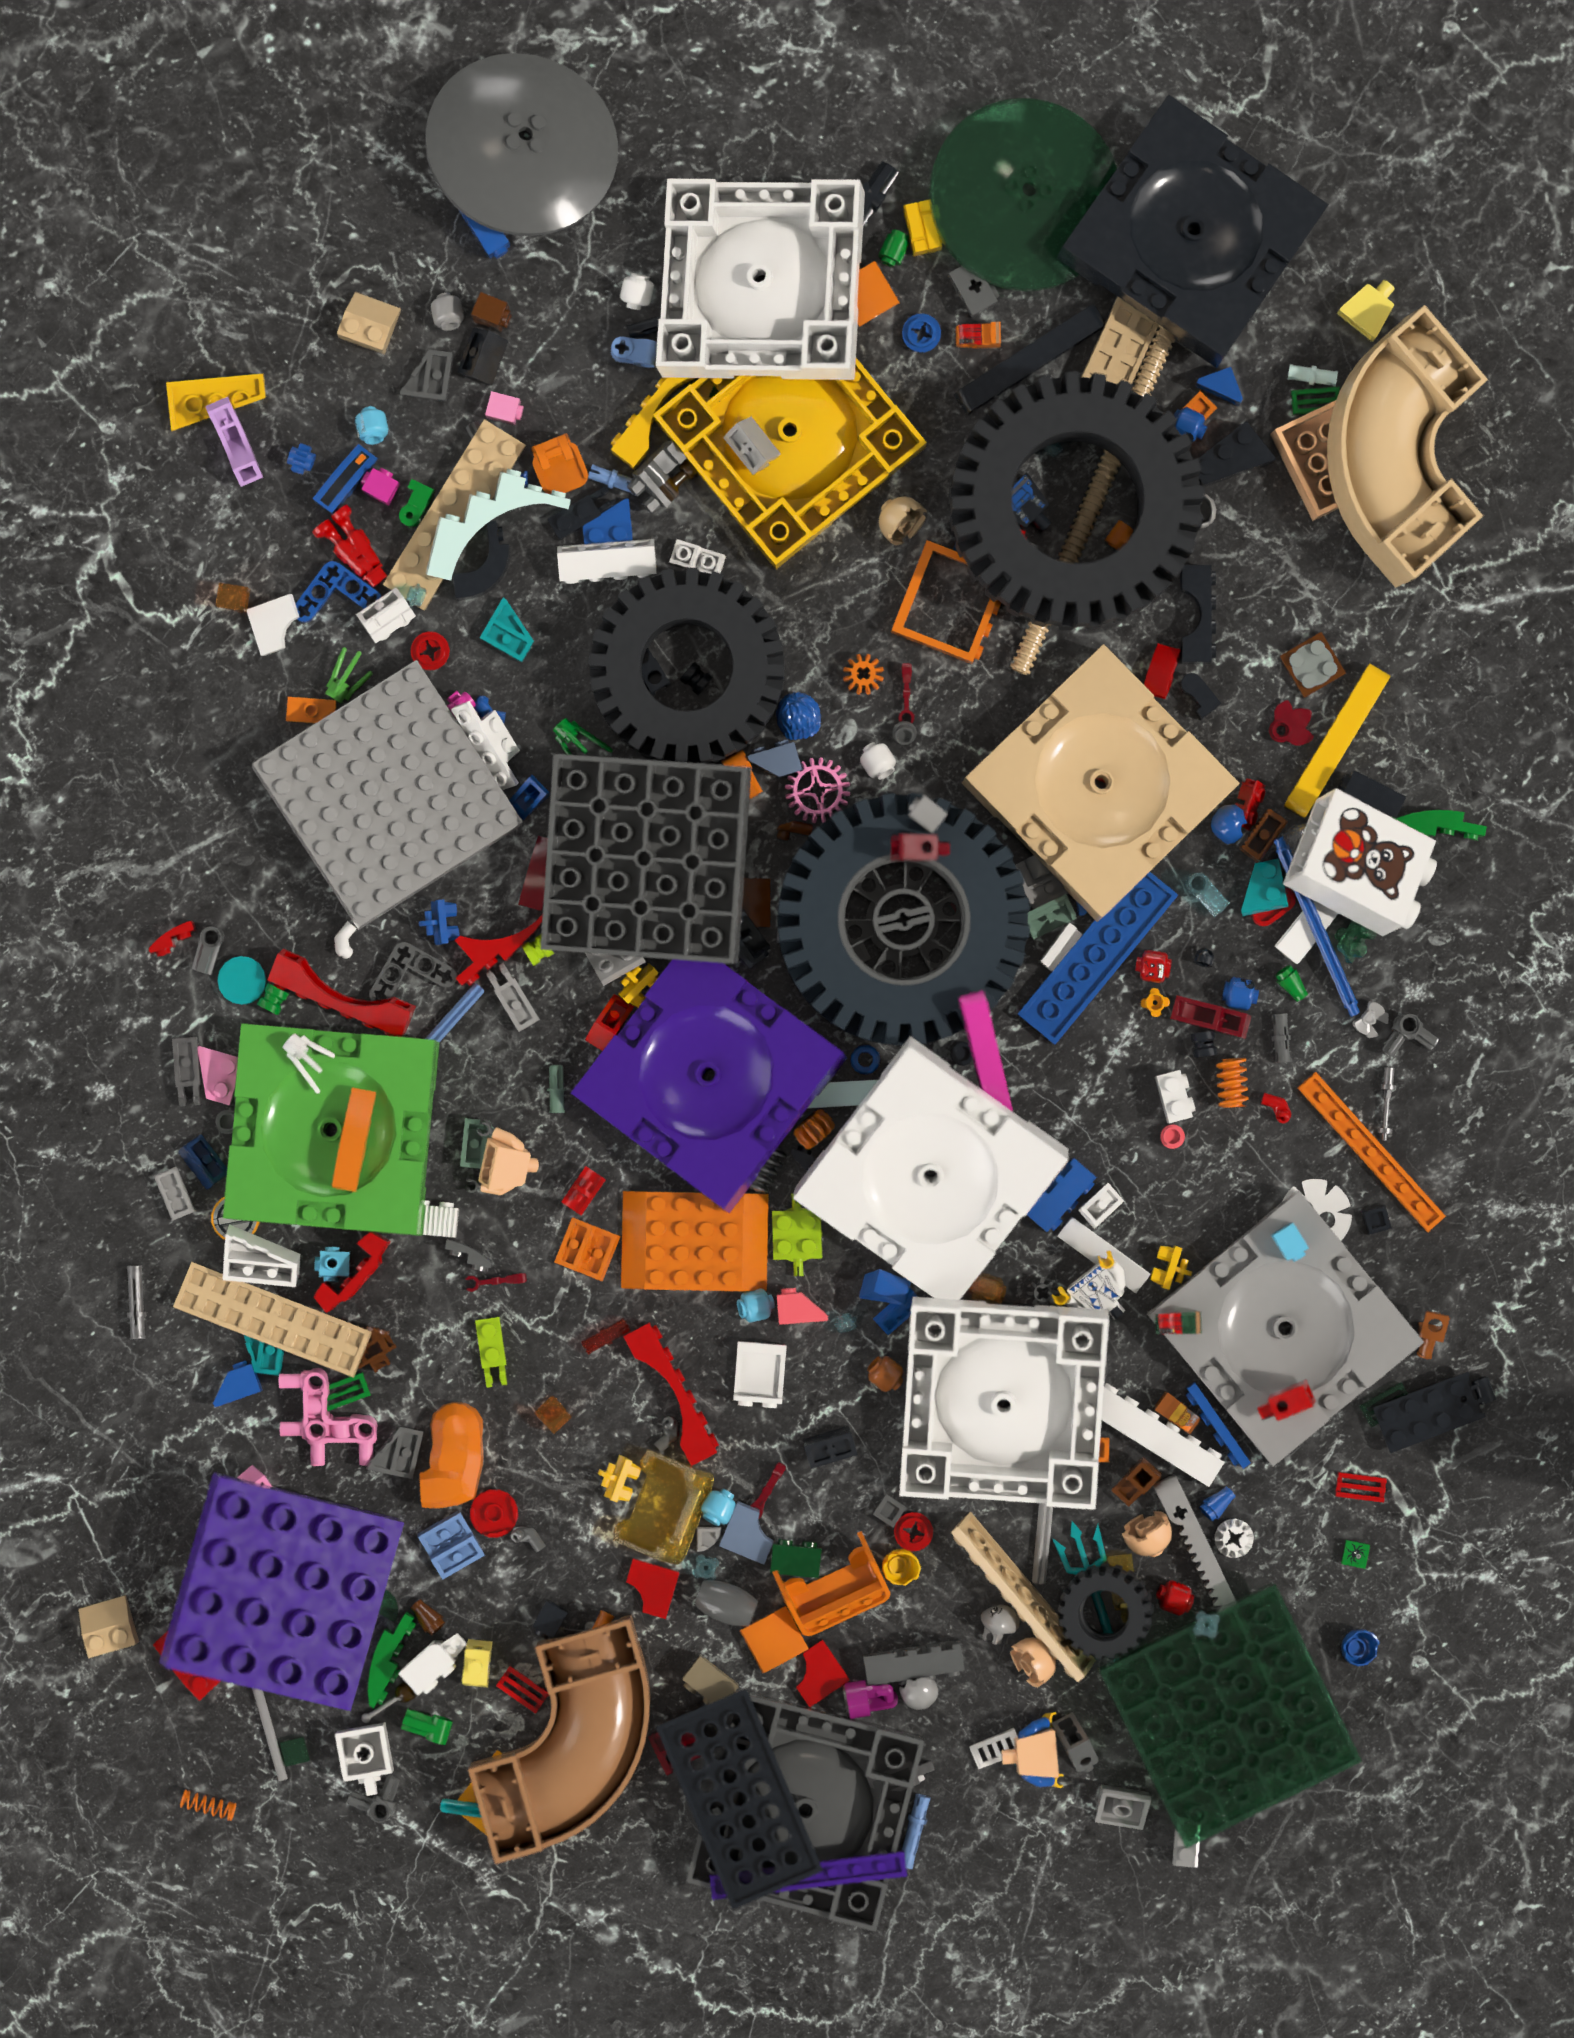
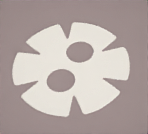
[1282,1179,1352,1241]

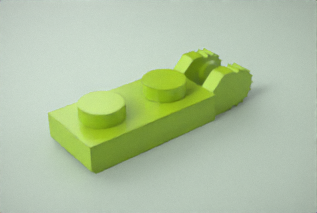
[475,1317,507,1388]

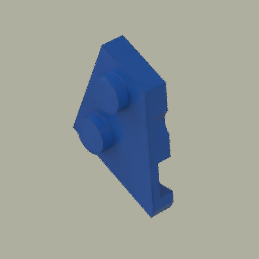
[583,499,633,544]

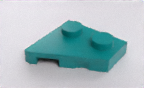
[480,598,534,662]

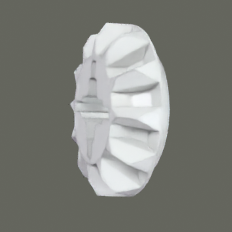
[1215,1519,1254,1558]

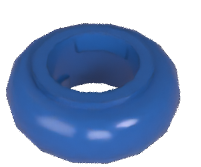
[850,1045,881,1075]

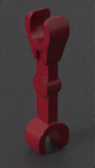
[898,663,914,723]
[465,1273,527,1292]
[749,1462,786,1519]

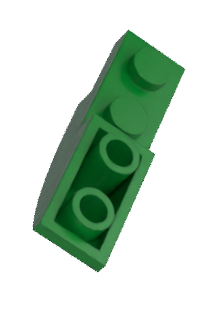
[1395,810,1487,841]
[368,1612,416,1708]

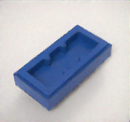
[873,1288,918,1335]

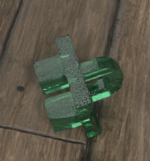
[1334,920,1377,964]

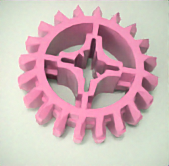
[785,758,850,823]

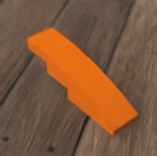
[332,1088,376,1192]

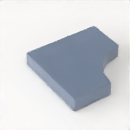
[719,1501,774,1564]

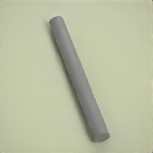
[252,1688,288,1781]

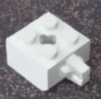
[399,1633,467,1695]
[335,1722,394,1796]

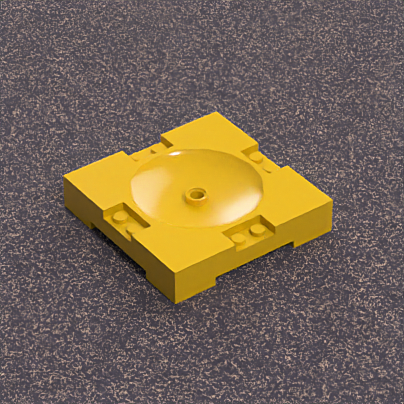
[653,358,927,569]

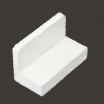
[1039,923,1083,972]

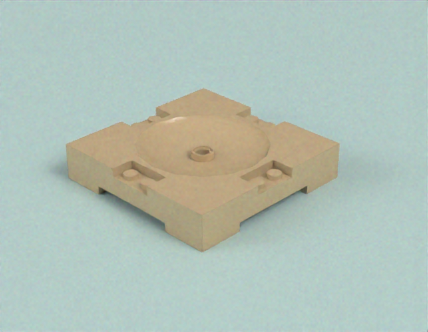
[962,644,1240,922]

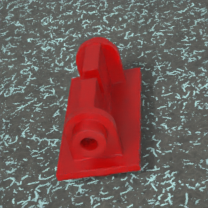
[1235,778,1265,831]

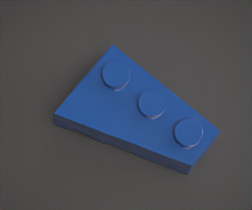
[1026,1158,1096,1232]

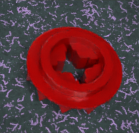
[411,632,450,670]
[894,1512,933,1551]

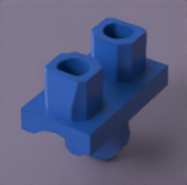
[418,900,459,945]

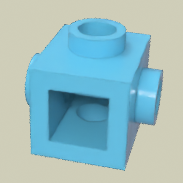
[314,1247,350,1282]

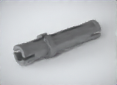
[127,1266,146,1339]

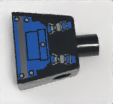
[1012,472,1052,533]

